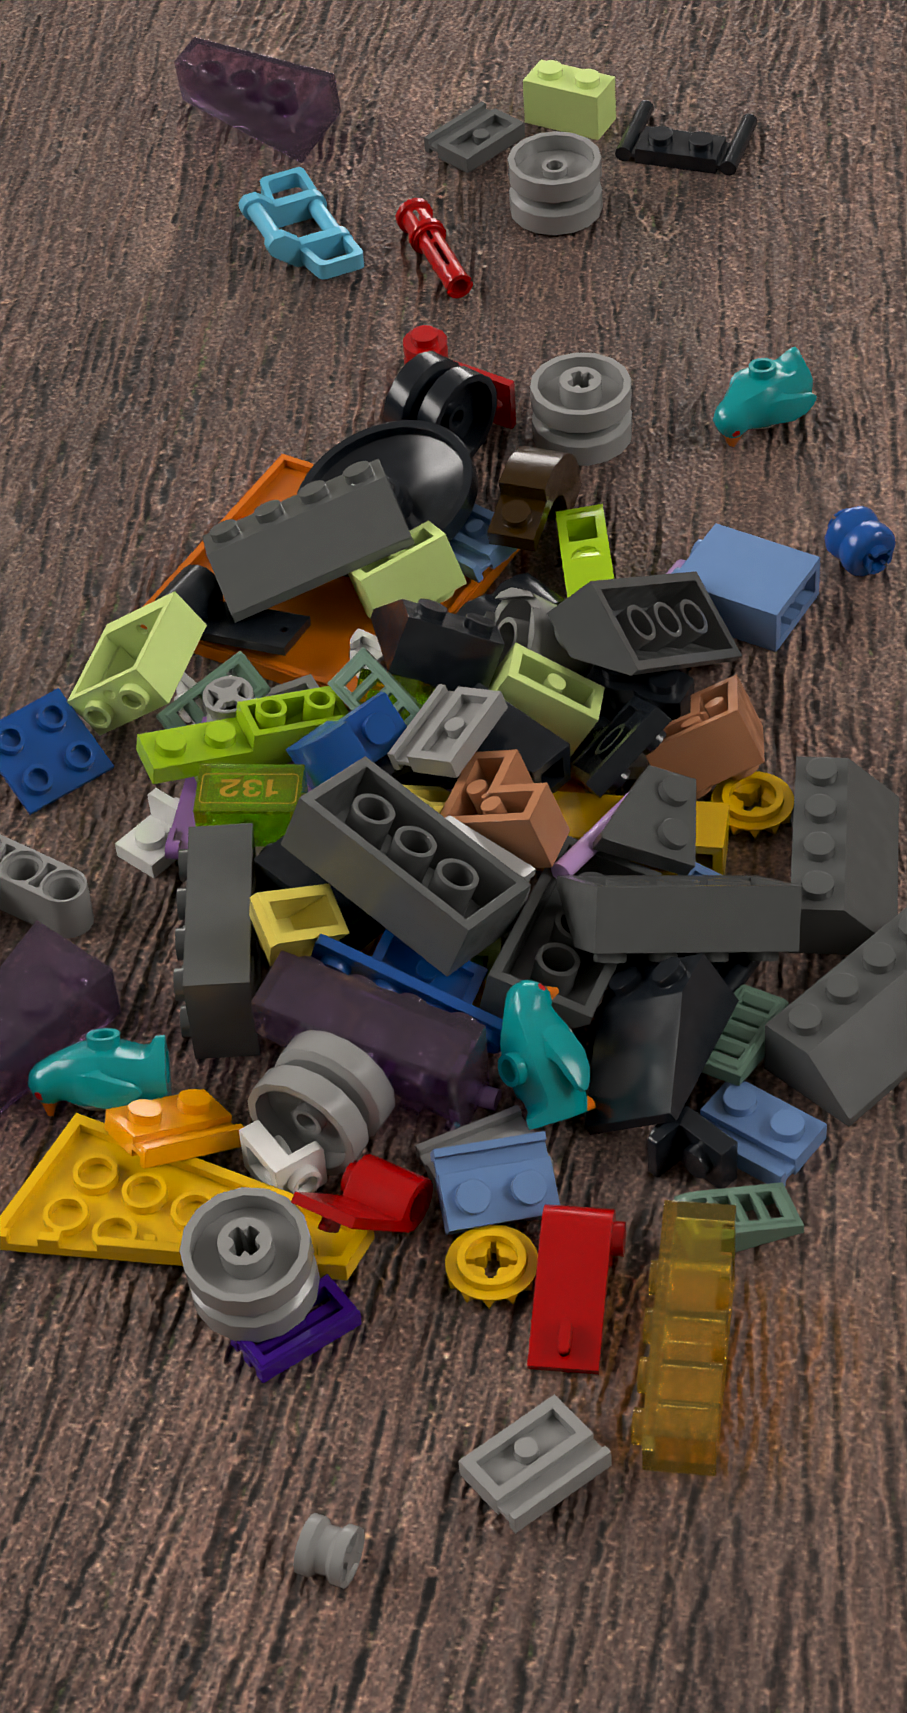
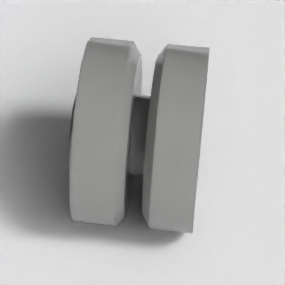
[507,131,603,235]
[530,352,632,466]
[247,1030,395,1176]
[179,1187,320,1342]

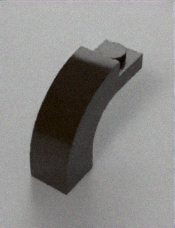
[487,446,582,552]

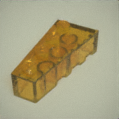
[631,1200,736,1476]

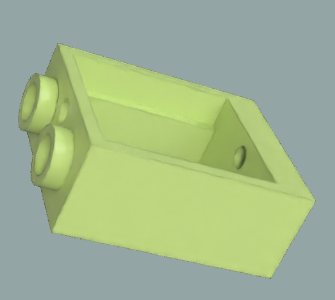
[67,591,207,735]

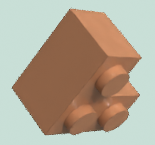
[646,674,765,800]
[440,749,570,869]

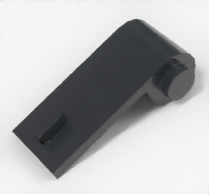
[155,565,311,656]

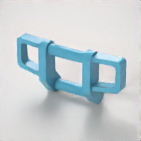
[239,167,364,279]

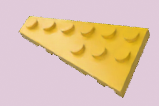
[0,1113,375,1281]

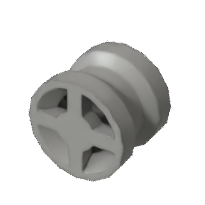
[203,676,254,722]
[293,1513,365,1589]

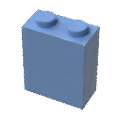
[671,523,820,652]

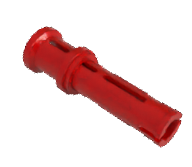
[395,198,473,299]

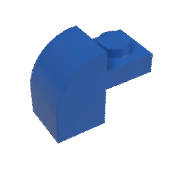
[285,692,407,790]

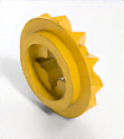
[711,771,794,838]
[445,1225,538,1309]

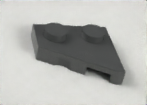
[593,765,696,875]

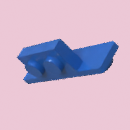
[310,929,503,1054]

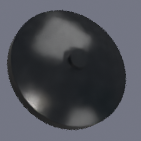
[297,420,478,577]

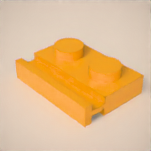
[104,1089,244,1169]

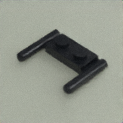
[615,100,757,176]

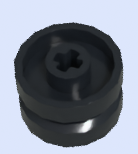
[383,351,497,458]

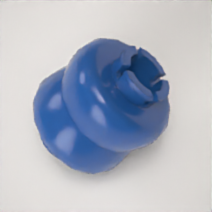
[825,506,896,577]

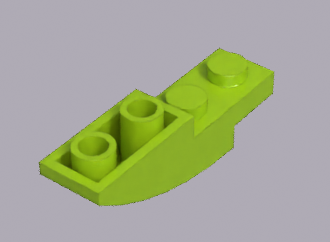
[556,504,615,598]
[136,686,349,790]

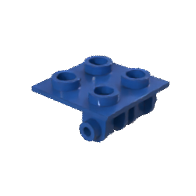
[0,688,114,815]

